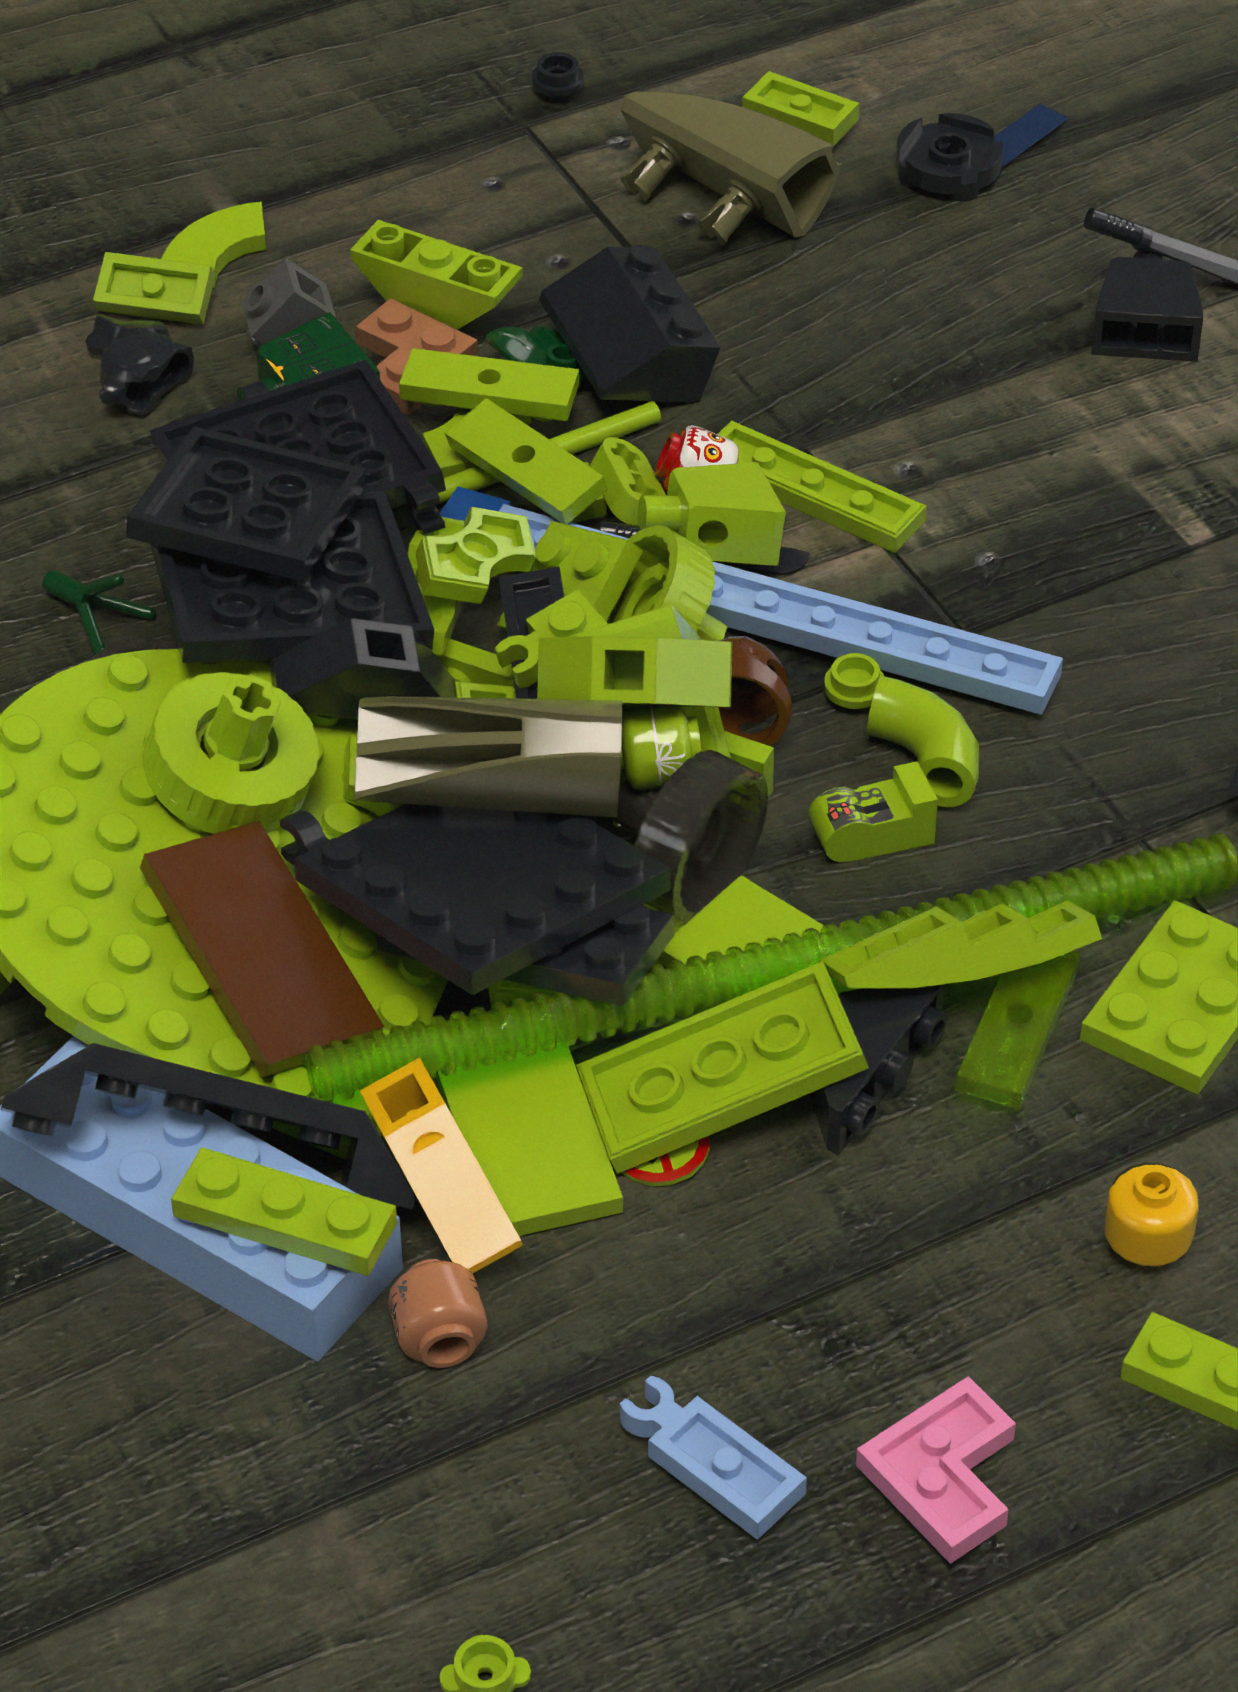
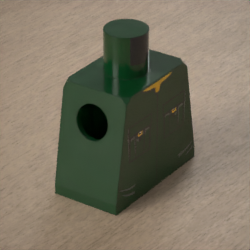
[237,312,380,401]

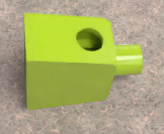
[638,462,786,565]

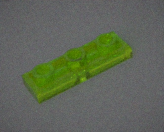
[955,951,1081,1109]

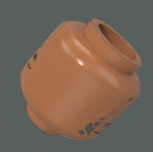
[388,1259,488,1368]

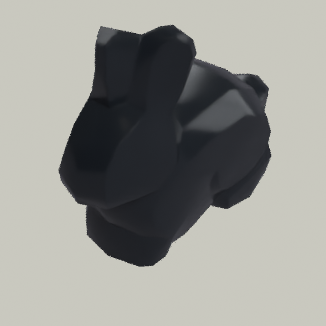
[85,314,194,415]

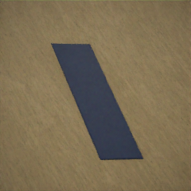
[994,104,1069,167]

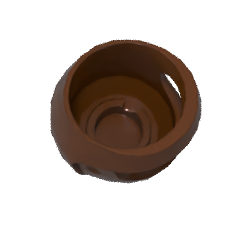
[718,636,792,746]

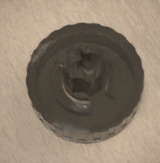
[612,750,768,924]

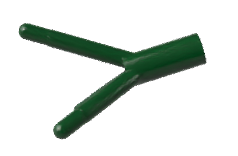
[42,570,156,659]

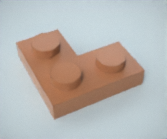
[356,298,478,415]

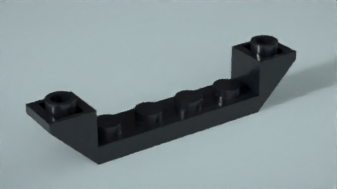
[1,1043,416,1210]

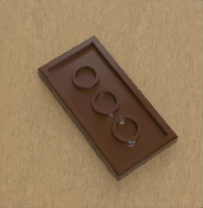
[140,821,385,1077]

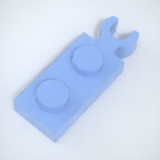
[620,1376,807,1540]

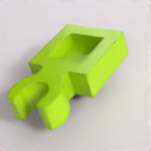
[495,589,608,688]

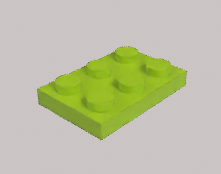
[1080,900,1238,1095]

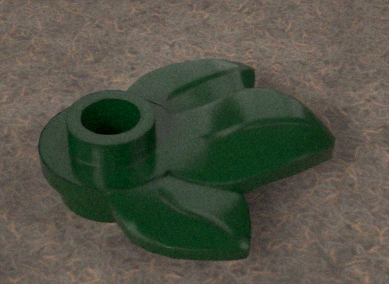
[485,325,587,391]

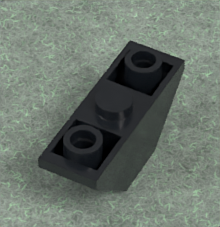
[269,618,457,719]
[809,984,947,1155]

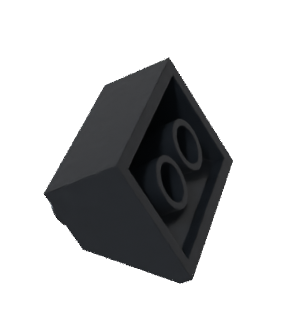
[539,245,721,402]

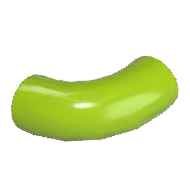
[866,676,979,807]

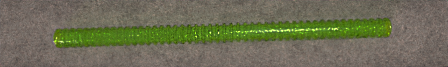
[306,833,1238,1103]

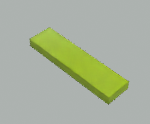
[718,420,927,553]

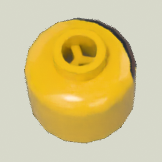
[1104,1163,1199,1267]

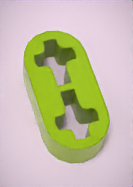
[589,437,666,525]

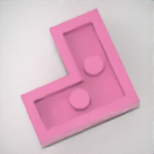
[856,1376,1016,1564]

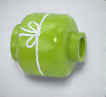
[620,705,703,791]

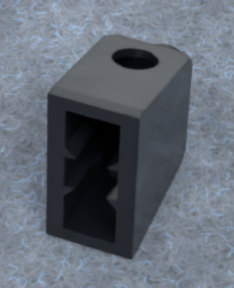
[1091,250,1203,362]

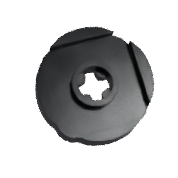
[896,113,1004,202]

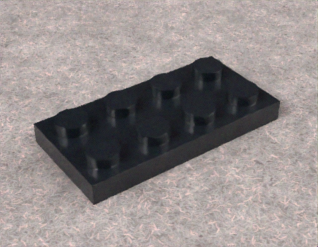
[376,905,674,1007]

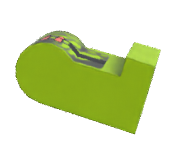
[808,761,938,862]

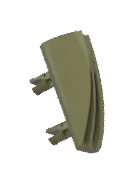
[621,91,842,245]
[354,696,622,818]

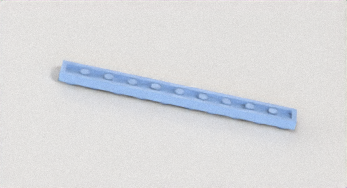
[499,504,1063,715]

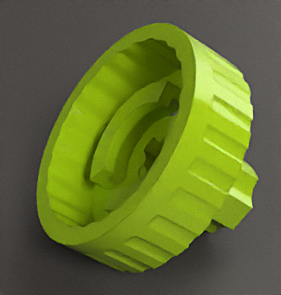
[607,525,727,641]
[143,672,320,834]

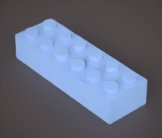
[0,1036,403,1362]

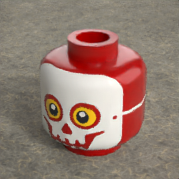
[655,425,739,495]

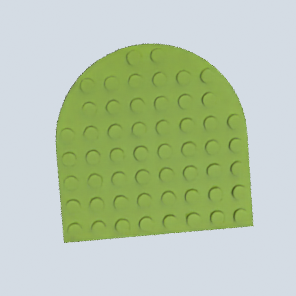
[0,649,448,1160]

